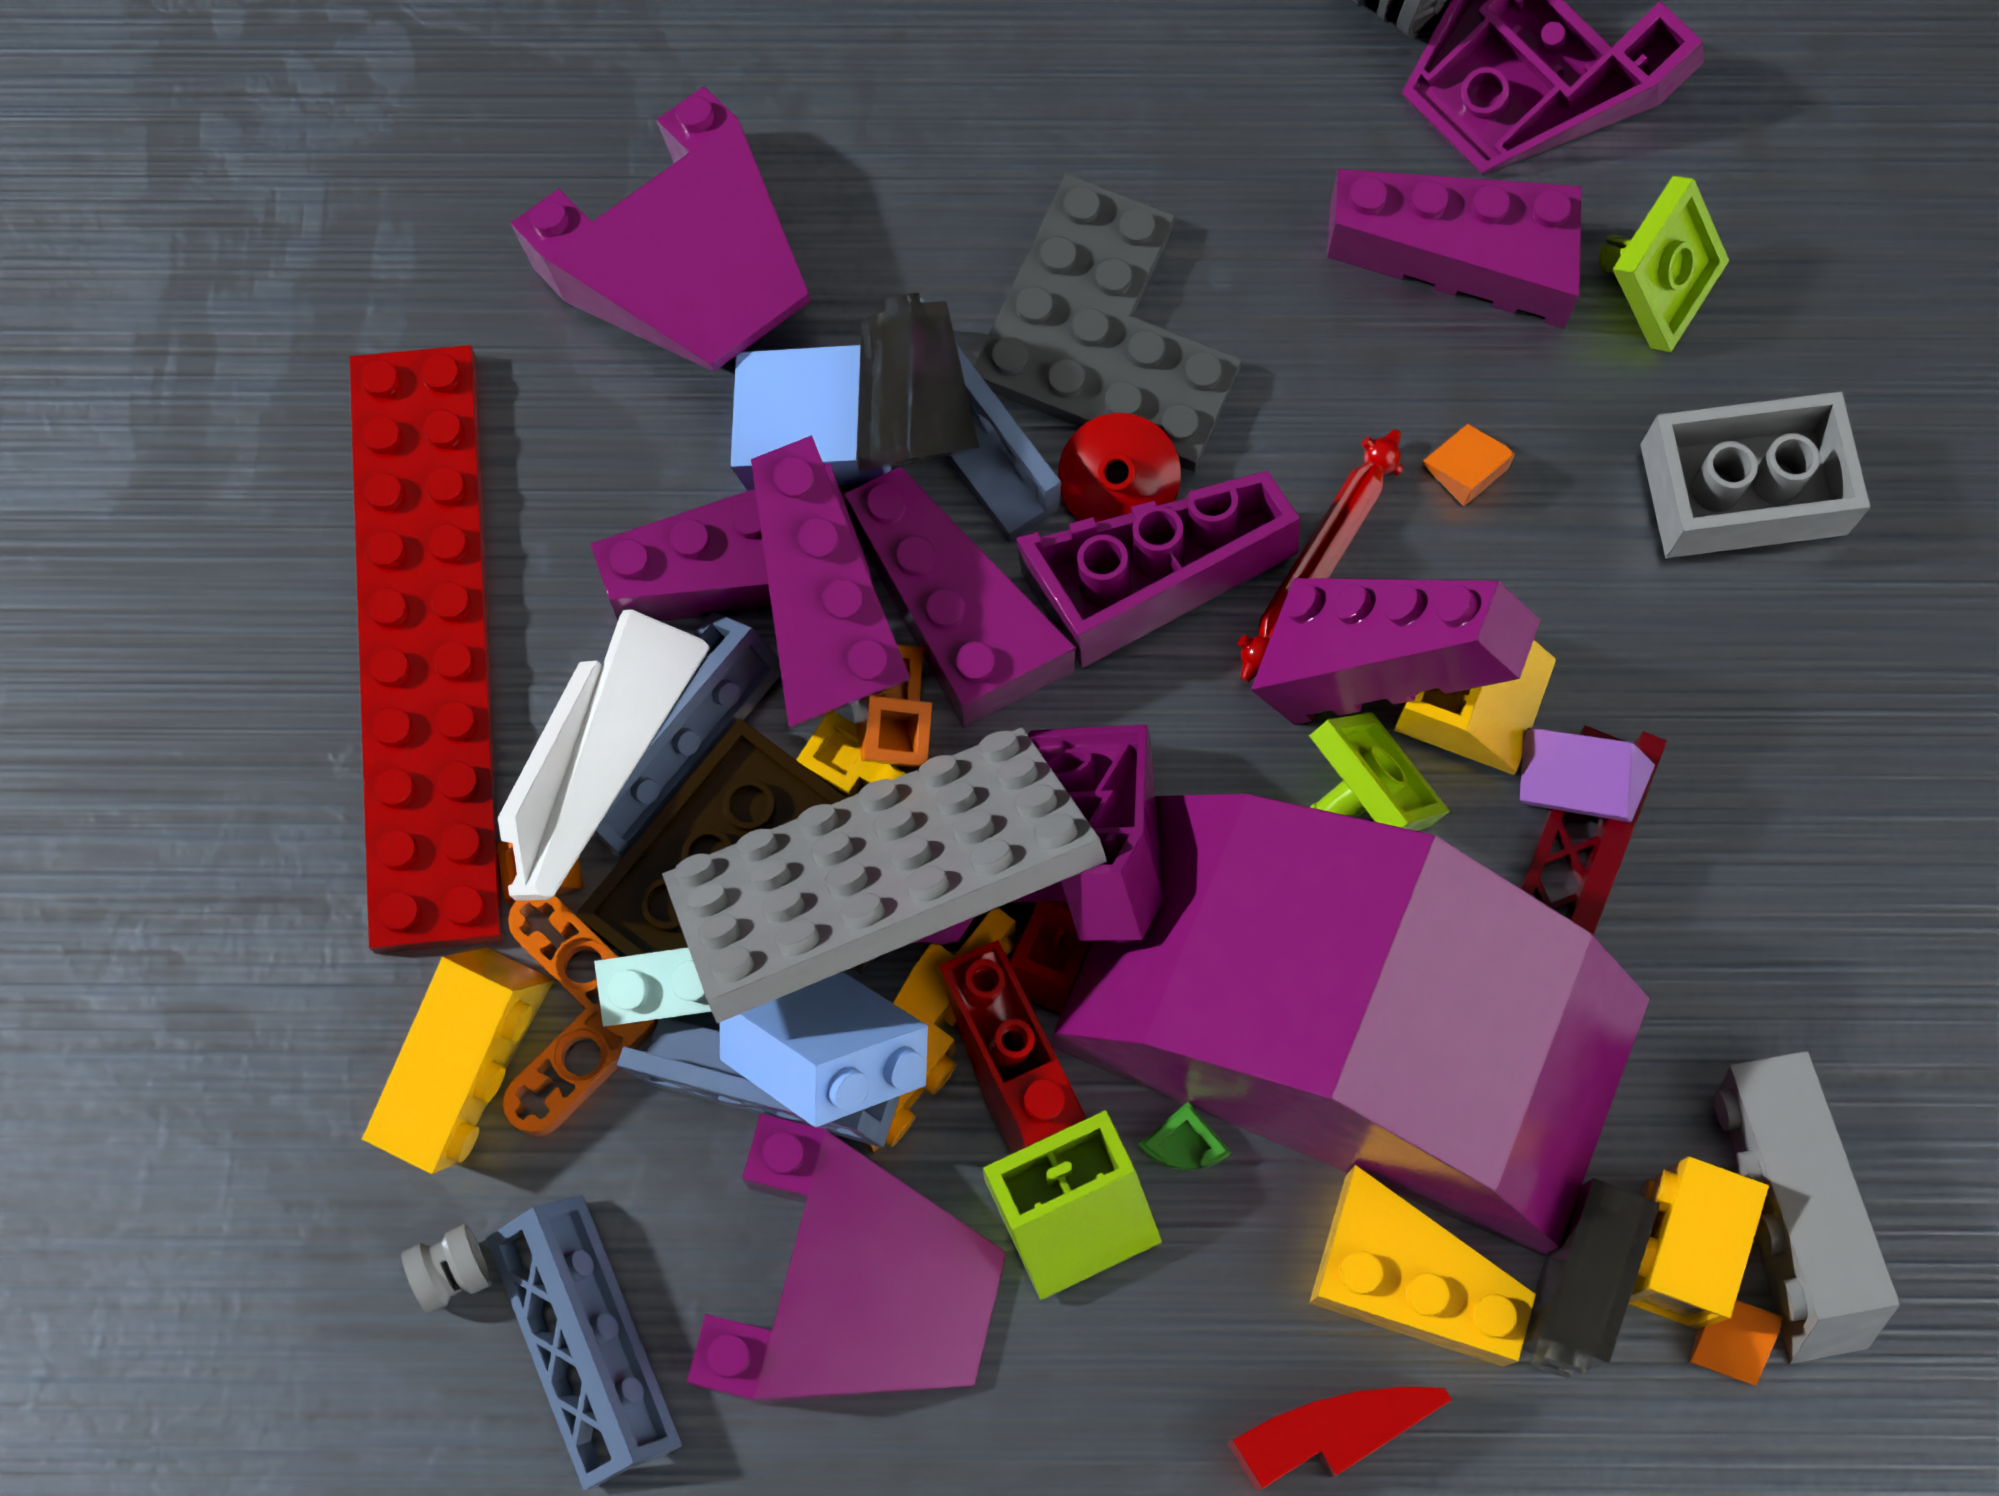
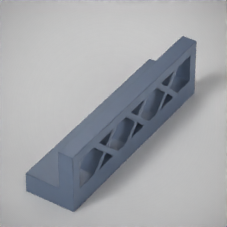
[877,294,1061,543]
[594,611,781,858]
[617,1018,900,1148]
[486,1195,682,1491]

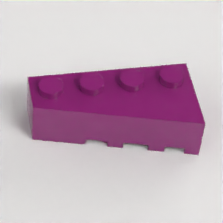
[1327,169,1582,329]
[751,435,910,729]
[590,463,873,621]

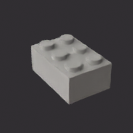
[1640,391,1870,558]

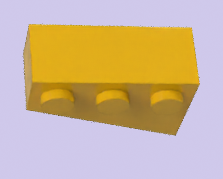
[362,947,555,1174]
[1309,1165,1536,1367]

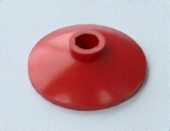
[1058,413,1181,522]

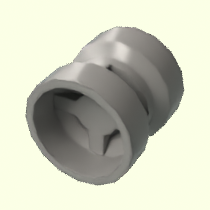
[401,1224,492,1314]

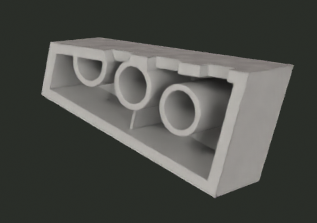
[1714,1051,1900,1364]

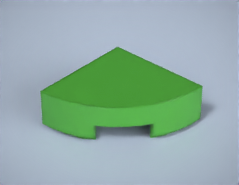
[1137,1102,1232,1171]

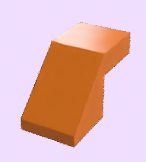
[852,644,932,767]

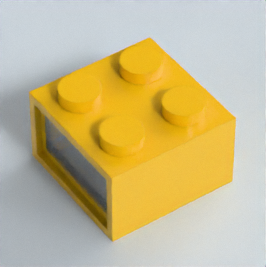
[1615,1156,1769,1330]

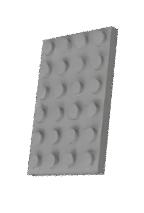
[662,727,1107,1023]

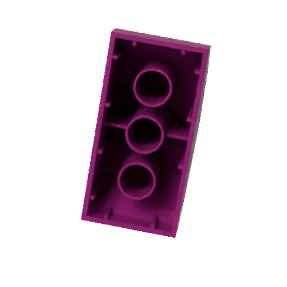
[1052,794,1650,1256]

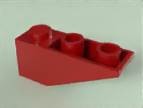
[938,940,1087,1155]

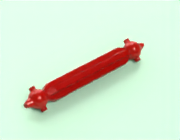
[1237,429,1404,683]

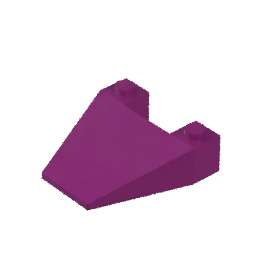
[1401,0,1704,176]
[510,86,811,372]
[915,725,1164,945]
[687,1113,1006,1404]

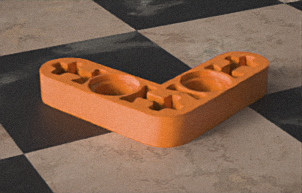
[502,896,658,1137]

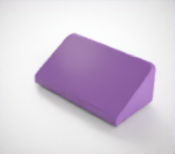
[1519,728,1655,822]

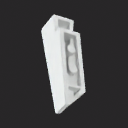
[498,609,710,901]

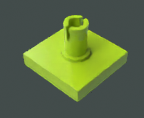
[1599,176,1729,352]
[1309,712,1450,831]

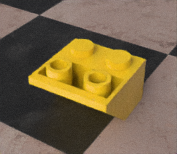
[1394,640,1556,775]

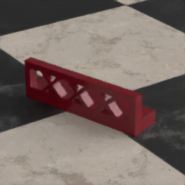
[1520,725,1667,935]

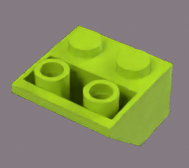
[983,1110,1162,1301]

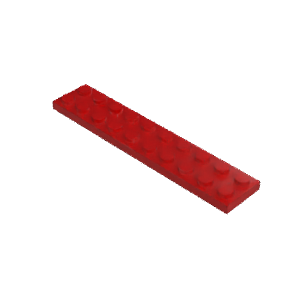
[349,345,504,954]

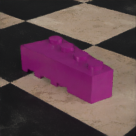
[844,466,1076,728]
[1016,470,1300,668]
[1251,578,1541,725]

